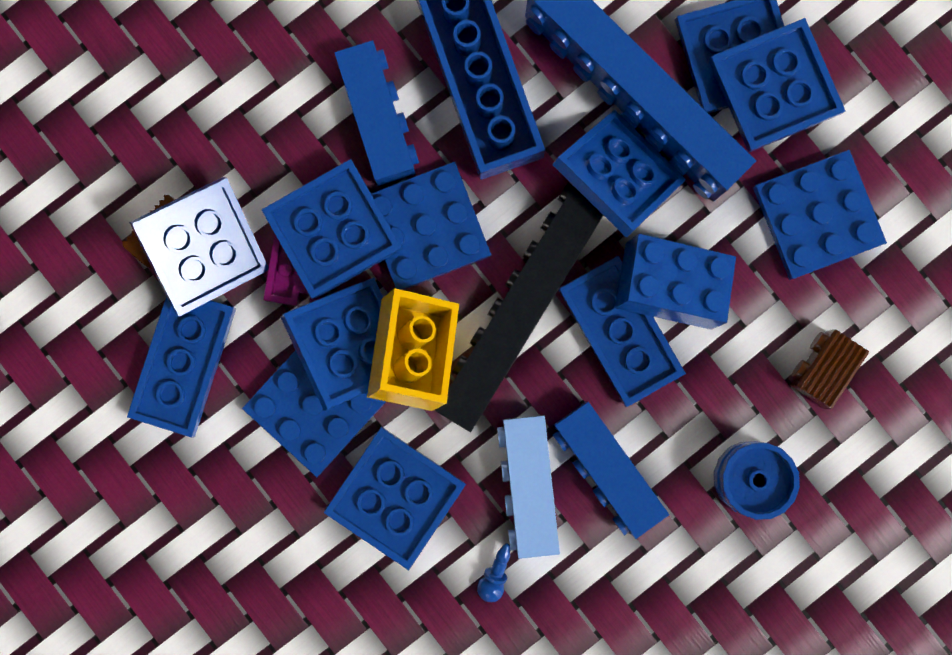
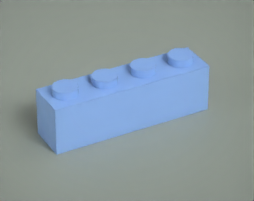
[497,415,560,559]

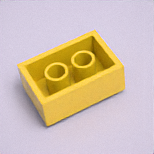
[367,288,459,411]

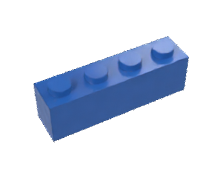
[334,40,419,186]
[553,401,669,539]

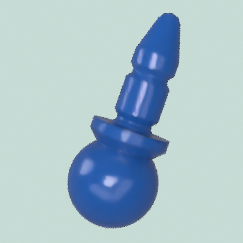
[477,543,510,602]

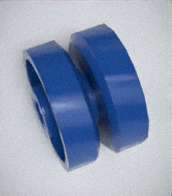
[714,441,800,520]

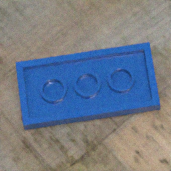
[559,256,686,407]
[127,296,236,438]

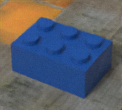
[615,234,736,330]

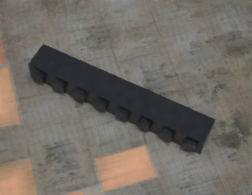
[436,183,604,433]

